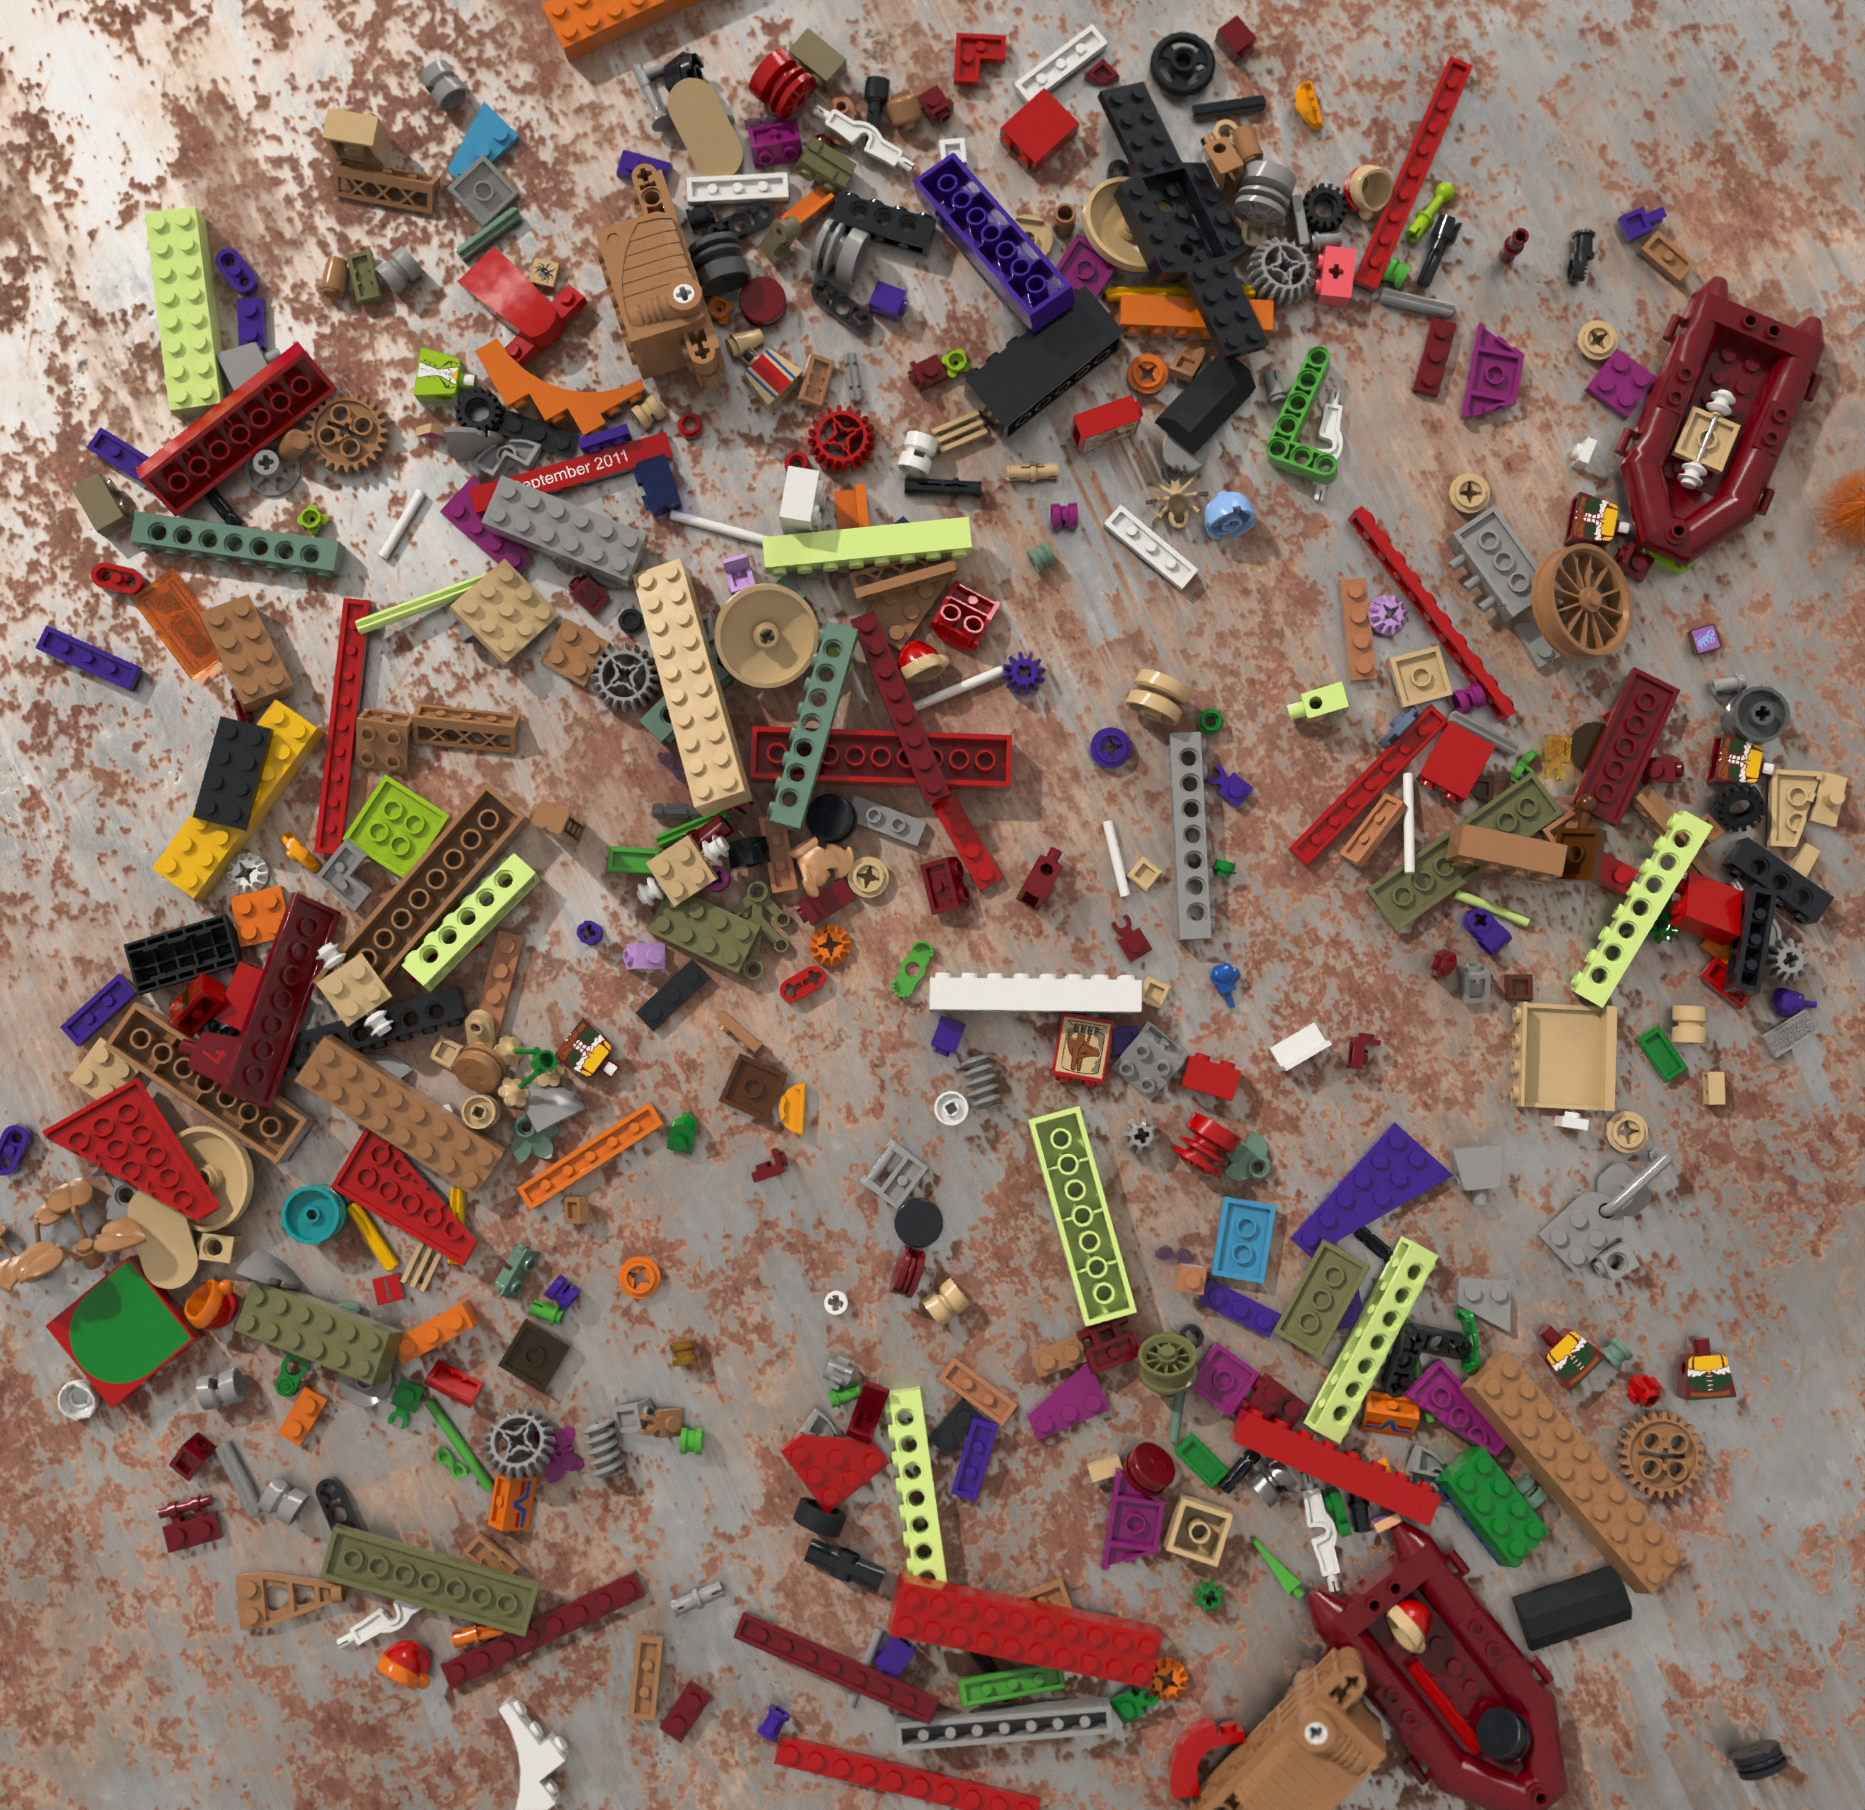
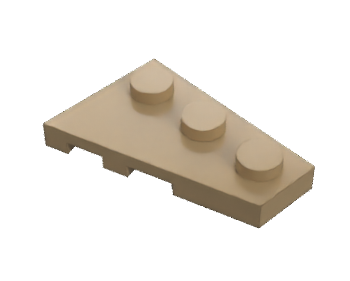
[1767,769,1824,848]

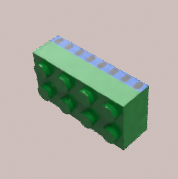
[1433,1446,1550,1568]

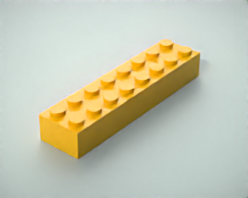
[152,699,326,901]

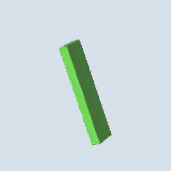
[957,1665,1066,1708]

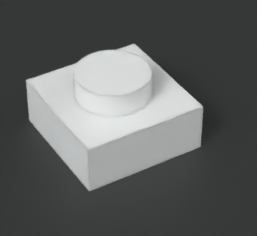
[939,138,967,166]
[1571,437,1597,471]
[1554,1111,1589,1130]

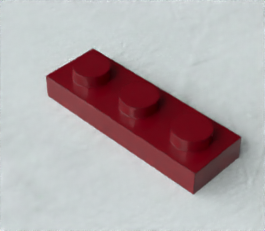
[1411,317,1457,398]

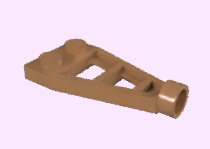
[236,1571,347,1630]

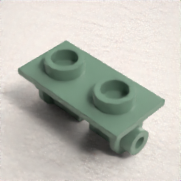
[494,1242,540,1299]

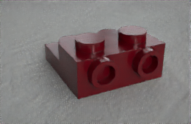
[1234,1372,1309,1430]

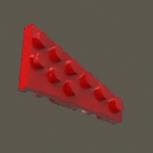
[330,1128,479,1266]

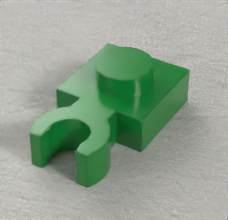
[388,1377,427,1429]
[1323,1486,1352,1537]
[1110,1684,1160,1725]

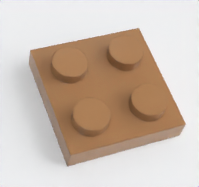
[540,618,611,688]

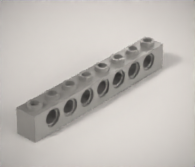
[1167,732,1215,941]

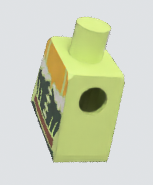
[1287,682,1349,723]

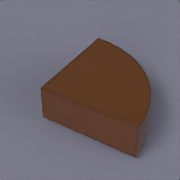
[1470,777,1494,803]

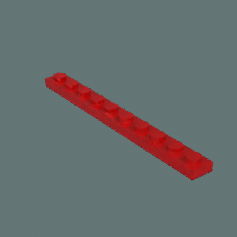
[1353,56,1473,292]
[1348,506,1516,723]
[314,598,372,855]
[774,1734,1040,1810]

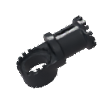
[1567,229,1595,282]

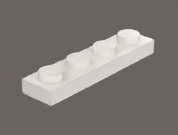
[1013,24,1108,104]
[686,172,789,206]
[1103,504,1198,591]

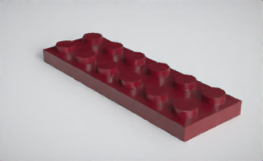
[1569,667,1680,828]

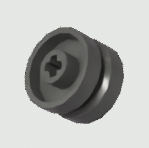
[1720,686,1790,746]

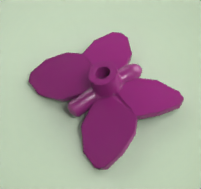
[534,1426,584,1484]

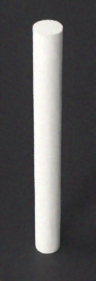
[670,510,768,546]
[913,666,1004,712]
[1403,773,1415,874]

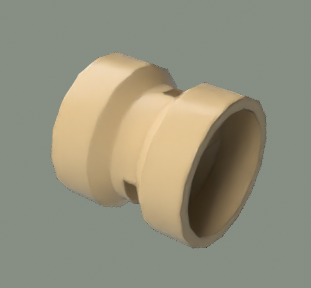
[630,394,666,430]

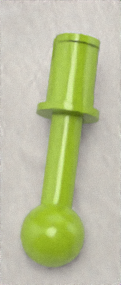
[1405,182,1455,243]

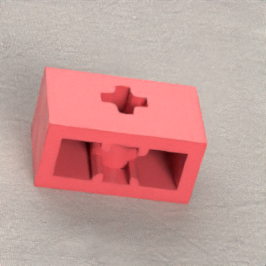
[1313,245,1356,307]

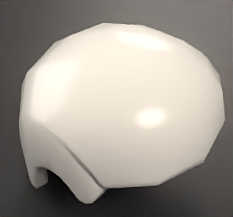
[58,1379,100,1421]

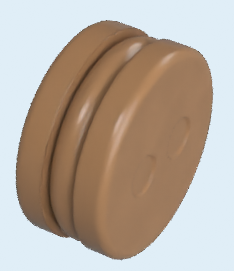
[453,1043,506,1093]

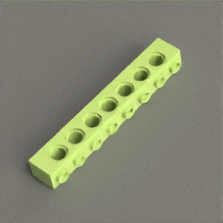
[1571,811,1713,1008]
[1303,1236,1438,1444]
[885,1386,948,1582]

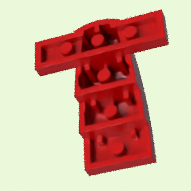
[458,246,588,368]

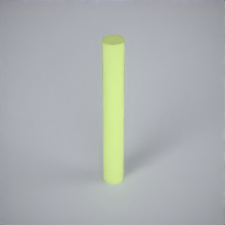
[1453,889,1530,927]

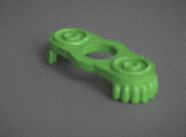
[891,940,934,998]

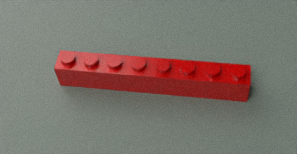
[1229,1407,1441,1527]

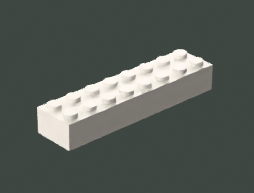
[929,973,1142,1014]

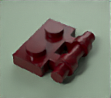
[1076,1315,1139,1375]
[158,1494,224,1553]

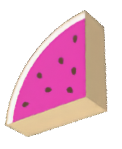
[415,423,446,440]

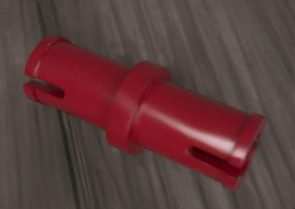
[1499,228,1529,263]

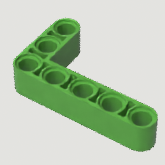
[1266,346,1338,485]

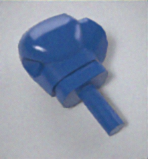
[1210,963,1241,1008]

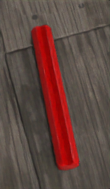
[1408,1661,1482,1755]

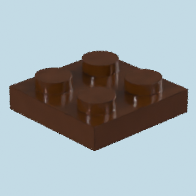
[719,1053,788,1122]

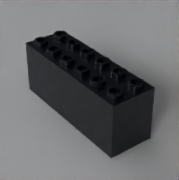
[964,286,1124,443]

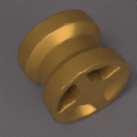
[669,1340,699,1366]

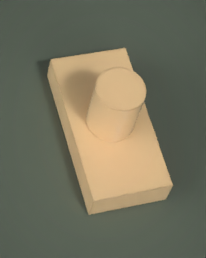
[1807,771,1848,828]

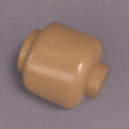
[886,90,923,131]

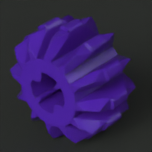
[1002,652,1046,696]

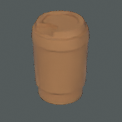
[1232,124,1264,168]
[1051,203,1076,237]
[320,256,348,299]
[277,429,310,463]

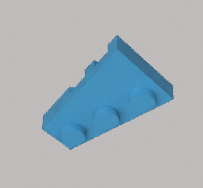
[447,102,521,180]

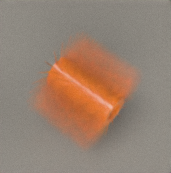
[1816,466,1865,550]

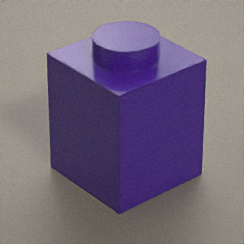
[869,280,909,323]
[931,1015,966,1057]
[875,1636,916,1678]

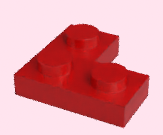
[954,33,1006,87]

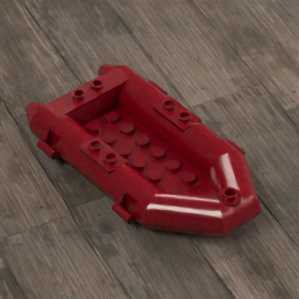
[1614,276,1825,566]
[1306,1521,1569,1810]

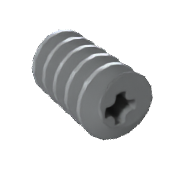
[961,1054,1002,1110]
[581,1419,624,1479]

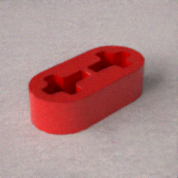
[780,966,826,1002]

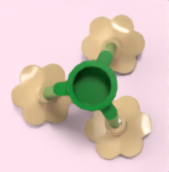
[494,1035,565,1108]

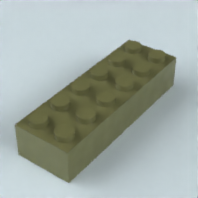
[235,1279,404,1385]

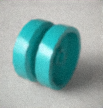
[281,1184,349,1245]

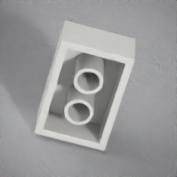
[779,466,827,535]

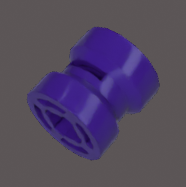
[544,1274,581,1311]

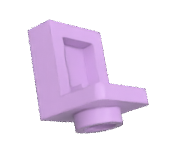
[722,554,755,596]
[623,943,665,970]

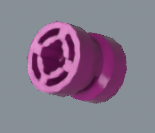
[1051,502,1078,530]
[1451,682,1487,715]

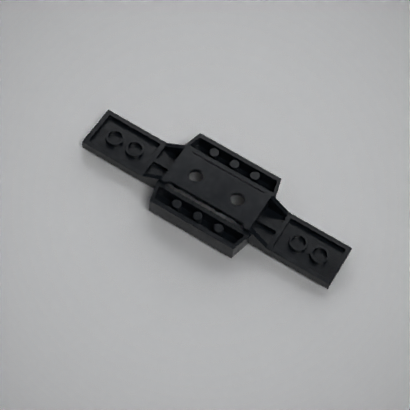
[1097,81,1269,361]

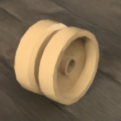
[1125,669,1192,726]

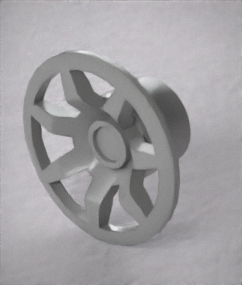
[244,441,301,496]

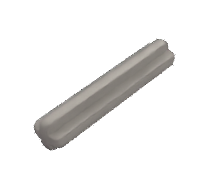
[1380,288,1455,319]
[1447,711,1519,756]
[215,1442,263,1517]

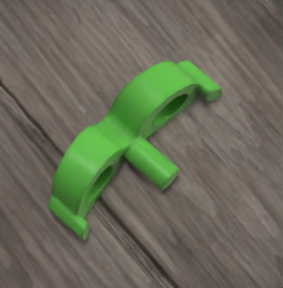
[1510,749,1541,783]
[436,1446,469,1479]

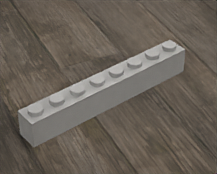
[895,1697,1113,1751]

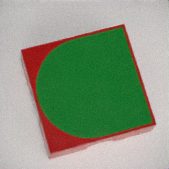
[46,1254,205,1408]

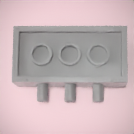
[1446,505,1538,624]

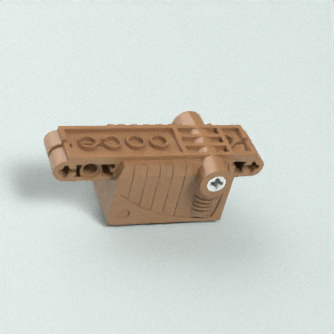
[594,163,727,389]
[1189,1647,1387,1810]

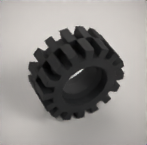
[1303,183,1348,234]
[455,387,505,434]
[1713,781,1766,832]

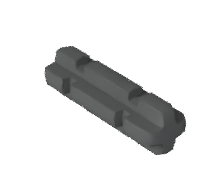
[652,803,702,819]

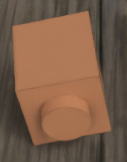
[1174,1262,1207,1295]

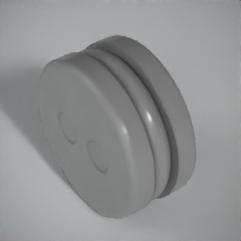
[1160,434,1209,477]

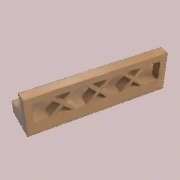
[333,158,440,214]
[849,556,956,604]
[412,703,521,754]
[1629,784,1716,876]

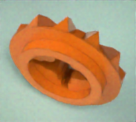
[1127,354,1168,395]
[810,925,851,966]
[618,1256,661,1299]
[1149,1657,1188,1702]

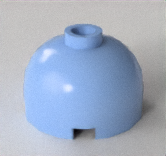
[1204,491,1257,540]

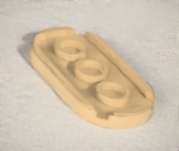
[667,78,743,176]
[127,1191,199,1289]

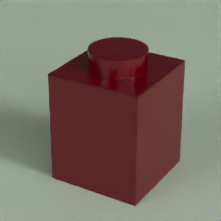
[1214,15,1256,64]

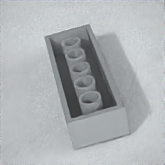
[481,475,649,587]

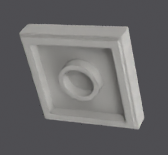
[447,154,520,228]

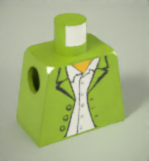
[413,348,477,403]

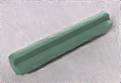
[456,207,522,261]

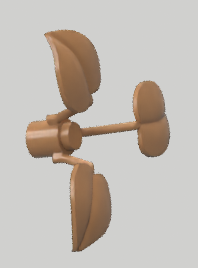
[17,1178,147,1284]
[0,1202,71,1293]

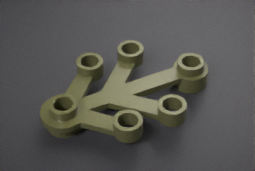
[726,879,791,980]

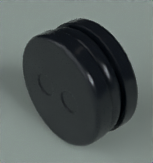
[806,793,857,844]
[894,1198,943,1248]
[1476,1707,1531,1764]
[1731,1739,1788,1781]

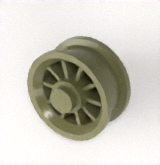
[1138,1333,1198,1397]

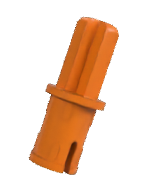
[451,1623,506,1648]

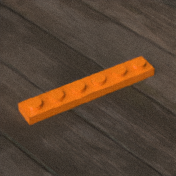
[516,1102,665,1210]

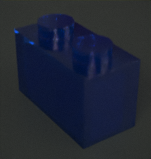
[634,453,683,517]

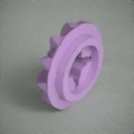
[1368,594,1408,635]

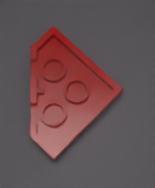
[779,1433,890,1513]

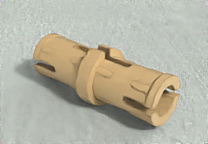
[1006,462,1059,482]

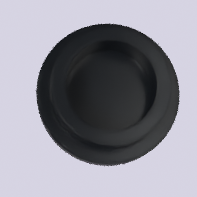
[618,608,644,634]

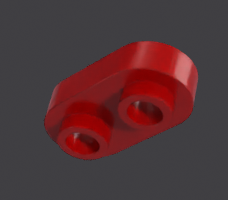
[91,562,145,596]

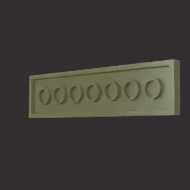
[1365,771,1563,932]
[319,1523,541,1637]

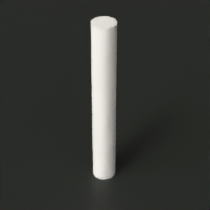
[378,489,426,560]
[1102,820,1130,897]

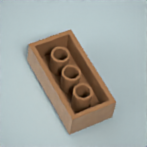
[199,594,294,714]
[1445,824,1568,884]

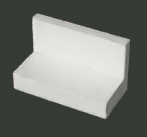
[1268,1022,1332,1071]

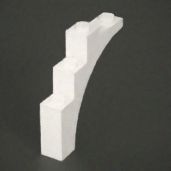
[499,1695,569,1810]

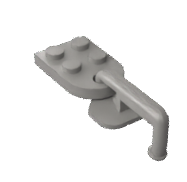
[1538,1148,1673,1274]

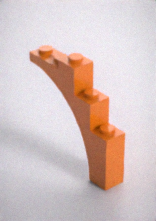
[475,338,646,437]

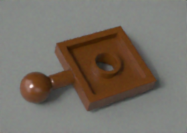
[1553,794,1607,882]

